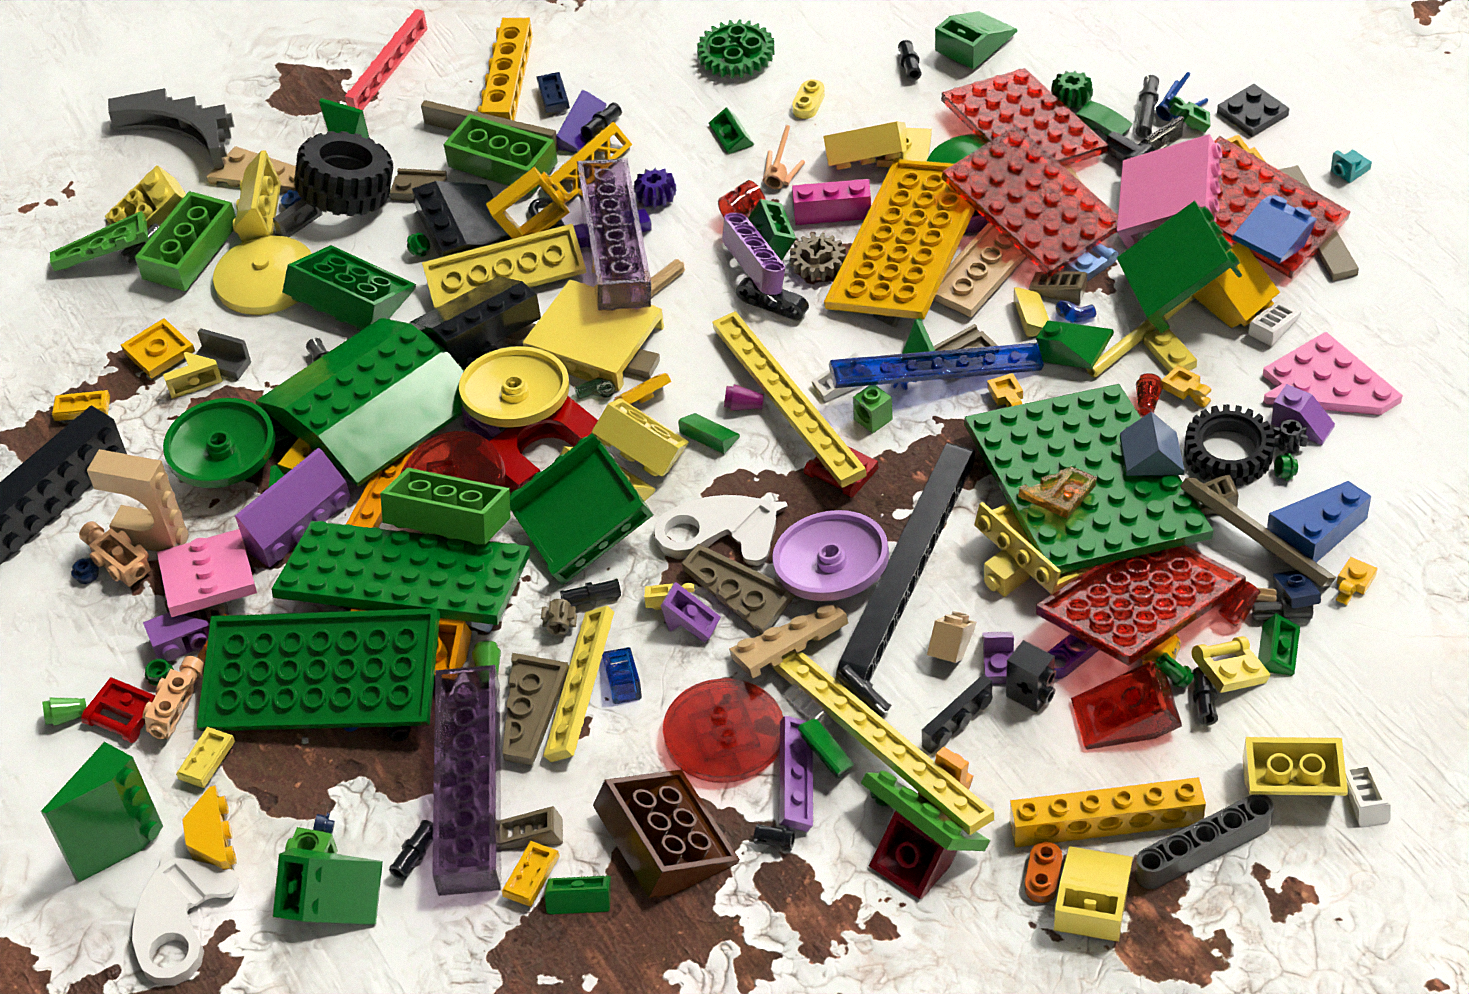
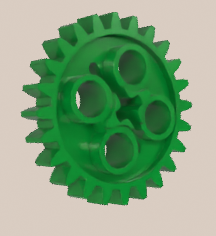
[697,19,775,79]

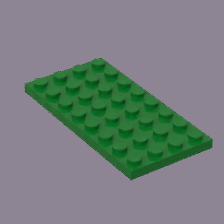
[271,521,530,625]
[196,608,440,731]

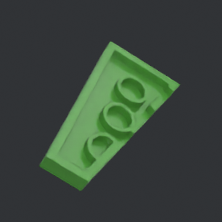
[50,211,149,271]
[861,771,991,851]

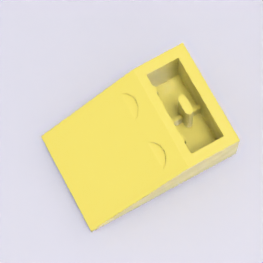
[105,165,186,229]
[1054,846,1133,942]

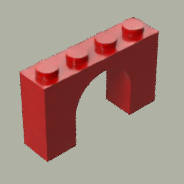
[477,396,598,493]

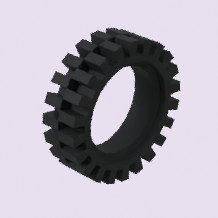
[1184,404,1275,487]

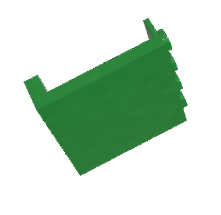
[1116,200,1242,333]
[510,433,654,585]

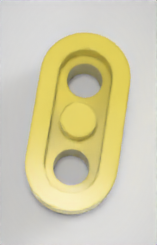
[792,79,825,119]

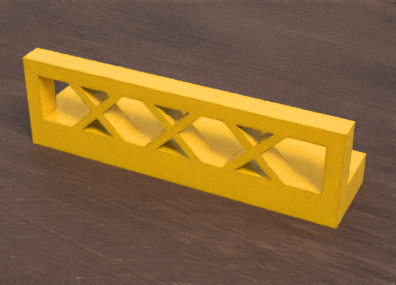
[539,121,633,203]

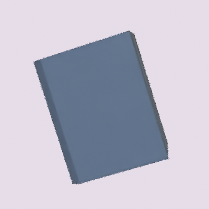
[1119,411,1185,476]

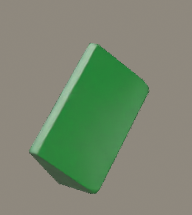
[709,107,754,154]
[678,413,740,454]
[1258,614,1300,676]
[798,719,854,779]
[545,875,611,914]

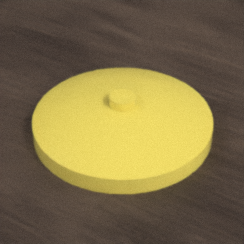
[213,236,312,315]
[459,347,569,427]

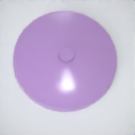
[773,510,889,601]

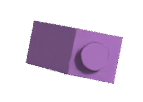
[1271,384,1335,445]

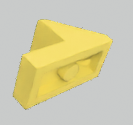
[163,352,223,399]

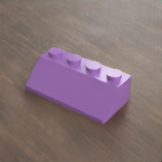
[235,448,351,568]

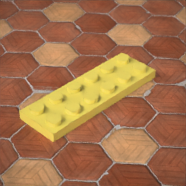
[422,224,586,309]

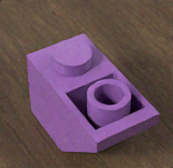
[143,612,210,661]

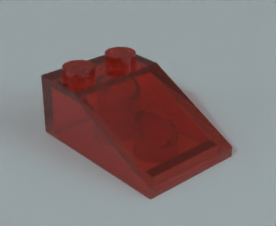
[1071,660,1182,750]

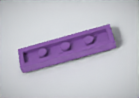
[779,715,813,832]

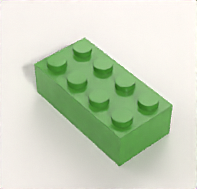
[443,114,558,194]
[135,191,236,291]
[380,468,511,545]

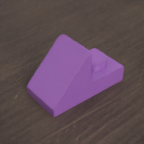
[661,582,721,642]
[982,631,1014,684]

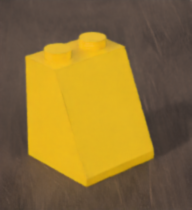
[1192,243,1280,328]

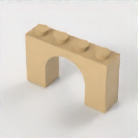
[87,449,188,551]

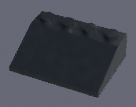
[412,181,512,258]
[409,276,541,363]

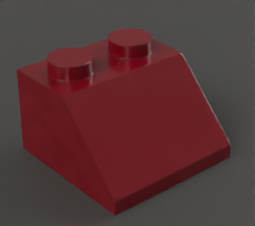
[869,811,958,899]

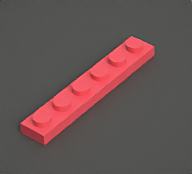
[345,9,427,110]

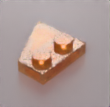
[1018,466,1097,519]

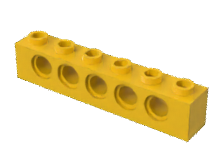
[478,18,533,121]
[1010,777,1206,848]

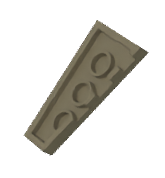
[682,544,795,635]

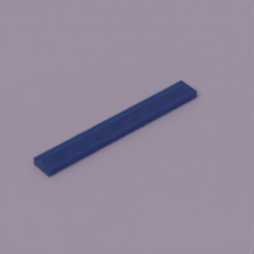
[828,343,1044,388]

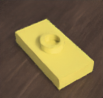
[176,727,235,788]

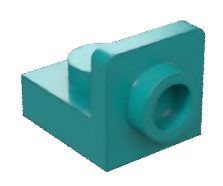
[1330,149,1372,184]

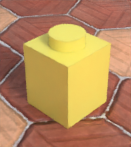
[984,550,1030,597]

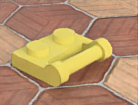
[1192,636,1271,693]

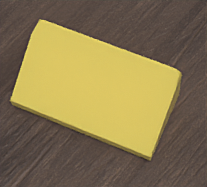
[1013,287,1049,337]

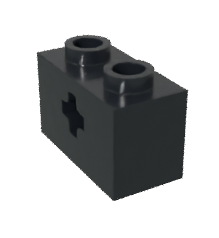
[1006,640,1056,713]

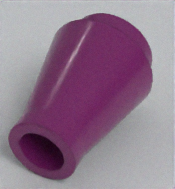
[724,384,764,411]

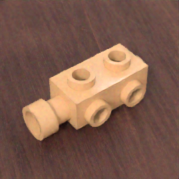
[79,521,151,587]
[142,656,205,739]

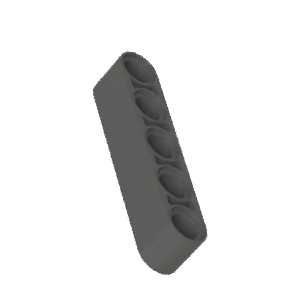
[1135,795,1274,889]

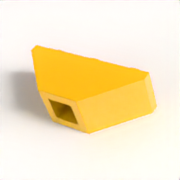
[182,785,237,870]

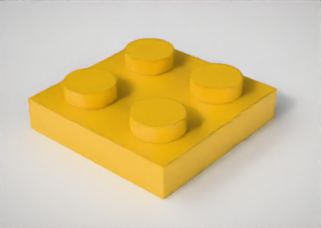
[121,318,195,379]

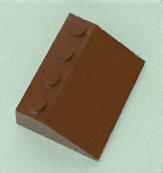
[592,769,740,898]

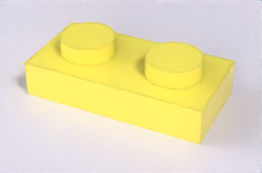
[1143,328,1197,373]

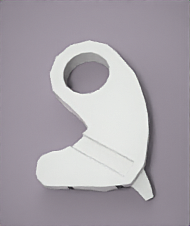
[654,495,788,566]
[132,851,239,986]

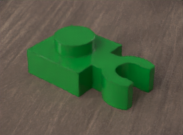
[1169,95,1211,133]

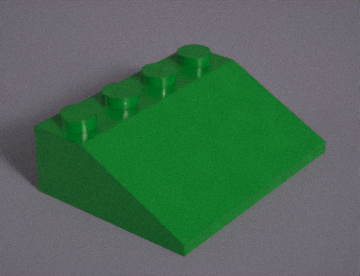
[282,245,416,331]
[41,742,163,882]

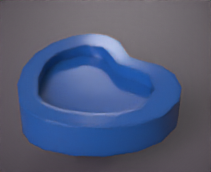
[281,190,302,209]

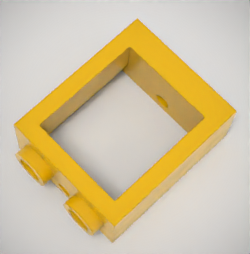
[486,167,570,239]

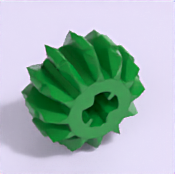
[1051,70,1093,110]

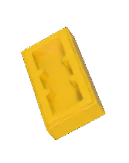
[614,373,672,404]
[52,390,110,421]
[502,841,560,907]

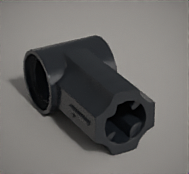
[1103,131,1155,161]

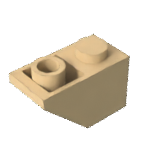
[927,611,977,663]

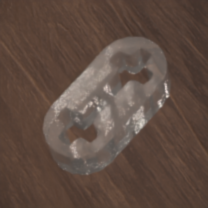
[782,684,832,728]

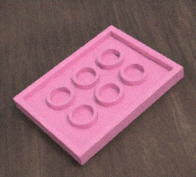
[157,529,257,618]

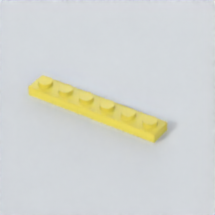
[543,605,614,762]

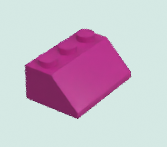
[792,179,871,225]

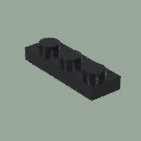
[921,674,993,754]

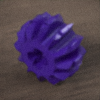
[633,167,677,209]

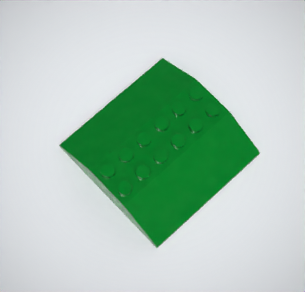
[255,318,464,486]

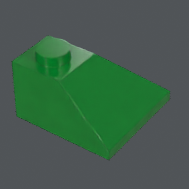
[319,98,369,138]
[1036,320,1114,369]

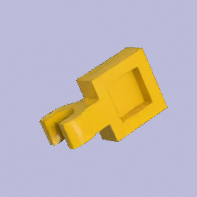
[1161,365,1211,408]
[987,373,1023,407]
[1336,556,1378,605]

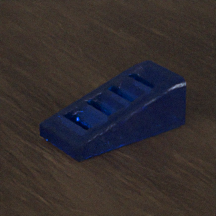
[602,647,642,704]

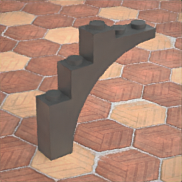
[108,88,235,169]

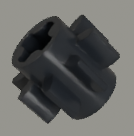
[1273,420,1308,454]

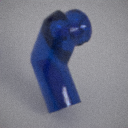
[1055,300,1096,323]

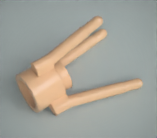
[762,125,805,189]

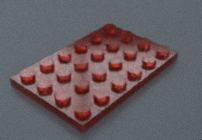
[941,68,1108,179]
[941,125,1118,277]
[1214,136,1351,279]
[1036,545,1246,666]

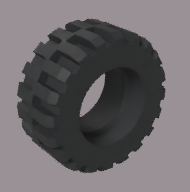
[294,131,394,216]

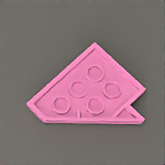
[1263,332,1403,415]

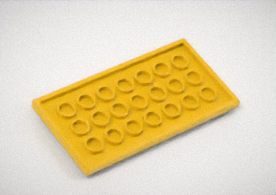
[824,159,991,320]

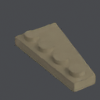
[502,653,569,766]

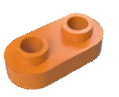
[1025,842,1062,903]

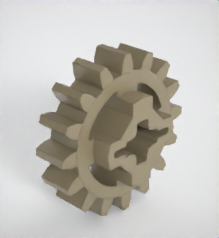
[790,233,846,281]

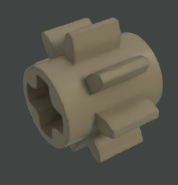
[541,599,577,635]

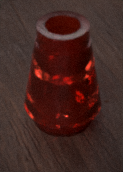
[1136,373,1163,416]
[1218,581,1261,627]

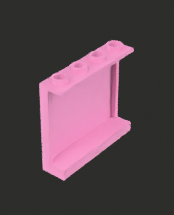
[1117,134,1222,249]

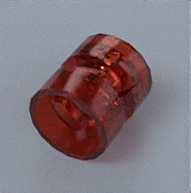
[718,180,766,218]

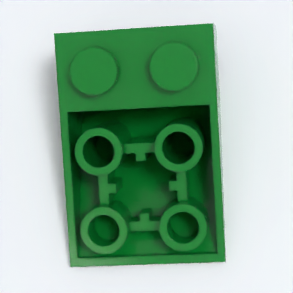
[935,11,1018,70]
[273,848,383,924]

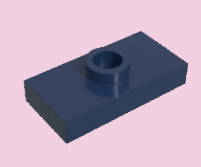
[536,72,570,113]
[1273,570,1321,608]

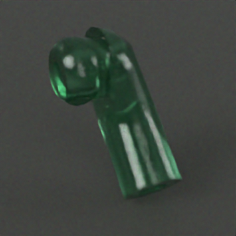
[574,378,615,399]

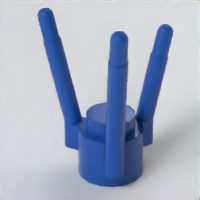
[1155,72,1208,122]

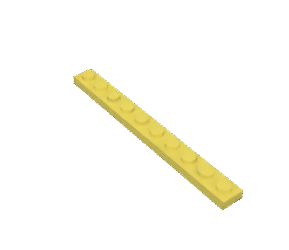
[712,311,867,488]
[773,651,994,835]

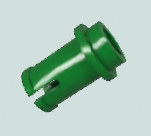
[1154,652,1194,688]

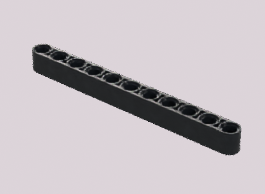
[836,443,976,682]

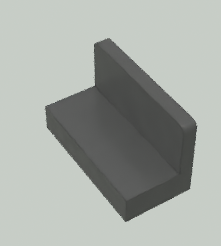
[273,199,323,237]
[195,328,251,380]

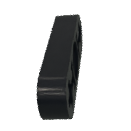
[736,277,809,320]

